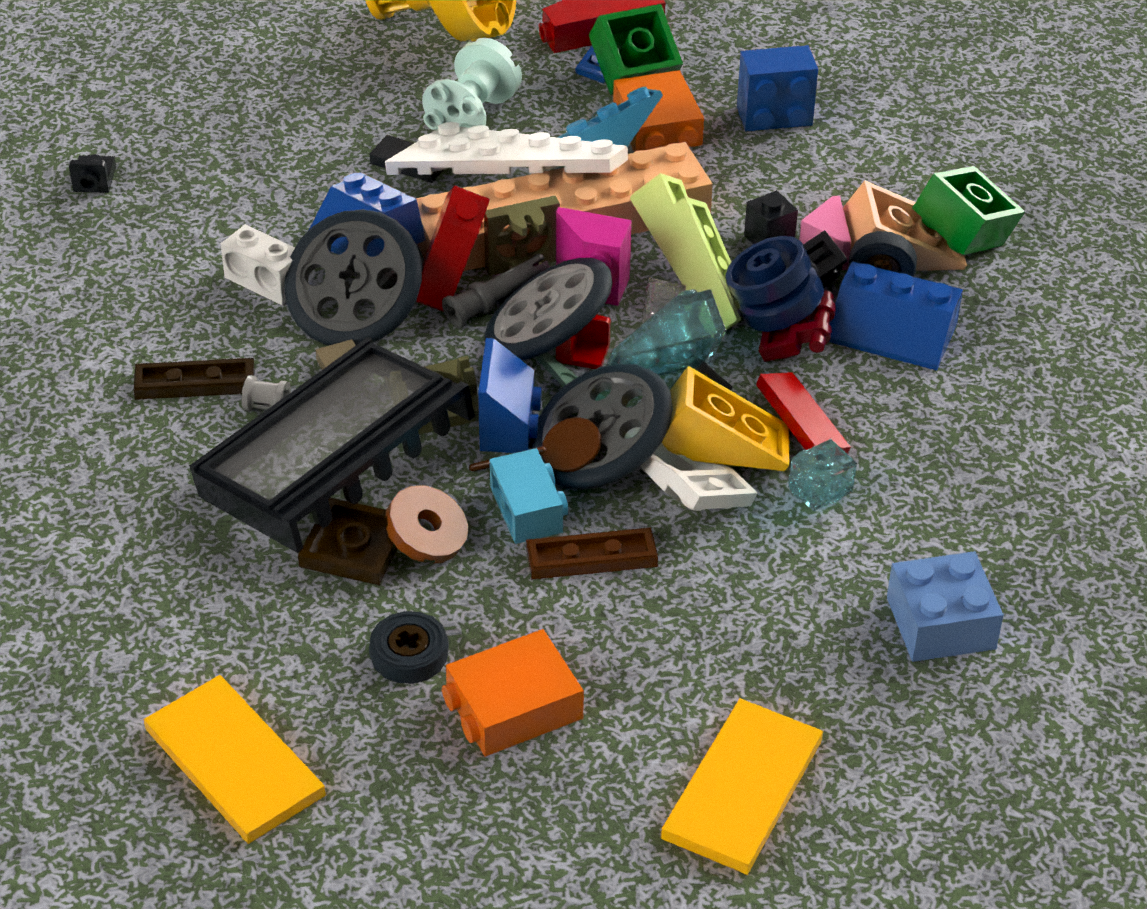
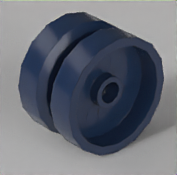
[725,236,824,332]

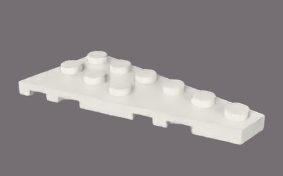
[385,122,628,175]

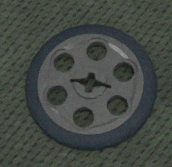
[285,209,422,345]
[531,363,672,490]

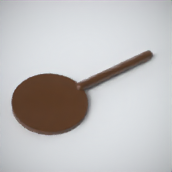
[469,417,601,472]

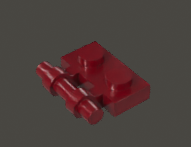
[758,291,836,362]

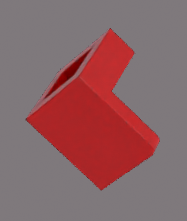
[556,315,611,369]

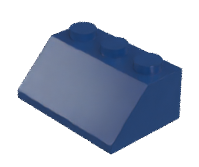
[308,173,426,257]
[829,261,963,370]

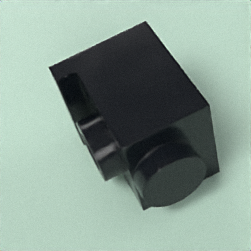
[803,230,847,286]

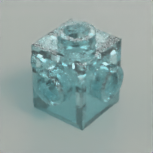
[788,439,857,511]

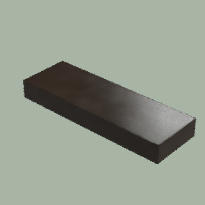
[133,358,255,400]

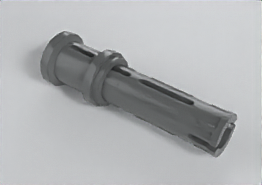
[442,254,550,329]

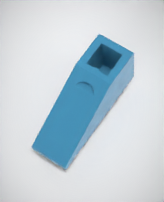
[558,87,663,147]

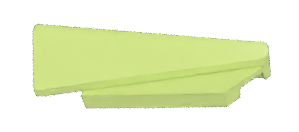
[630,173,741,334]

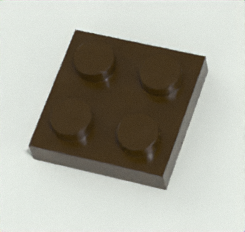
[298,497,398,586]

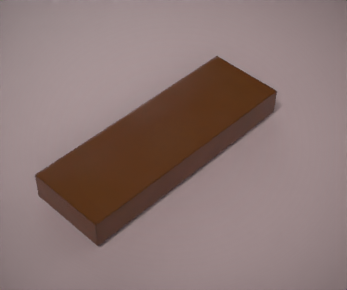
[526,527,658,580]

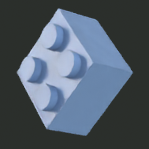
[887,551,1004,662]

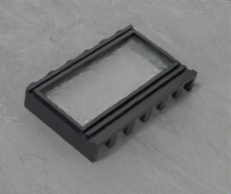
[189,337,475,553]

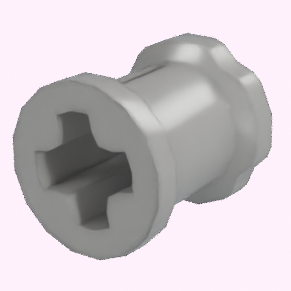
[242,375,291,411]

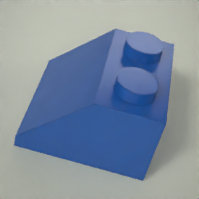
[478,338,542,453]

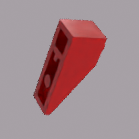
[416,185,490,312]

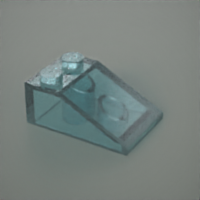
[606,289,726,376]

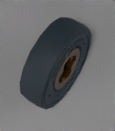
[849,231,917,277]
[369,611,449,684]

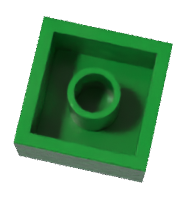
[589,4,683,95]
[912,166,1025,255]

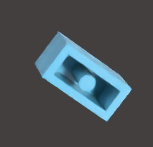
[490,448,568,544]

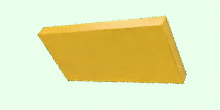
[143,675,326,844]
[661,698,823,875]

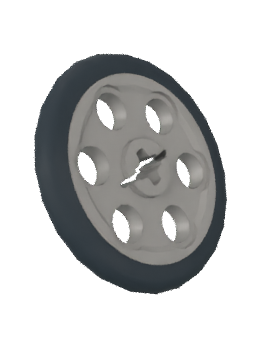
[485,258,612,361]

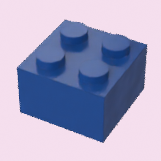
[737,45,818,131]

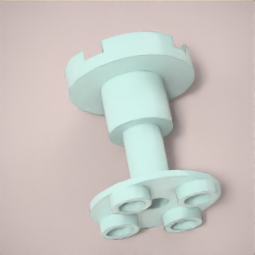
[422,37,522,130]

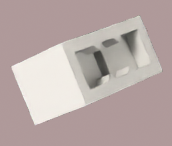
[221,224,295,305]

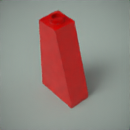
[539,0,666,53]

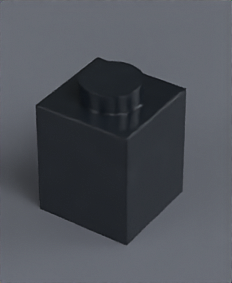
[744,190,798,244]

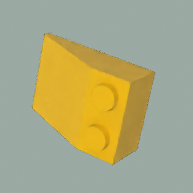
[662,366,789,471]

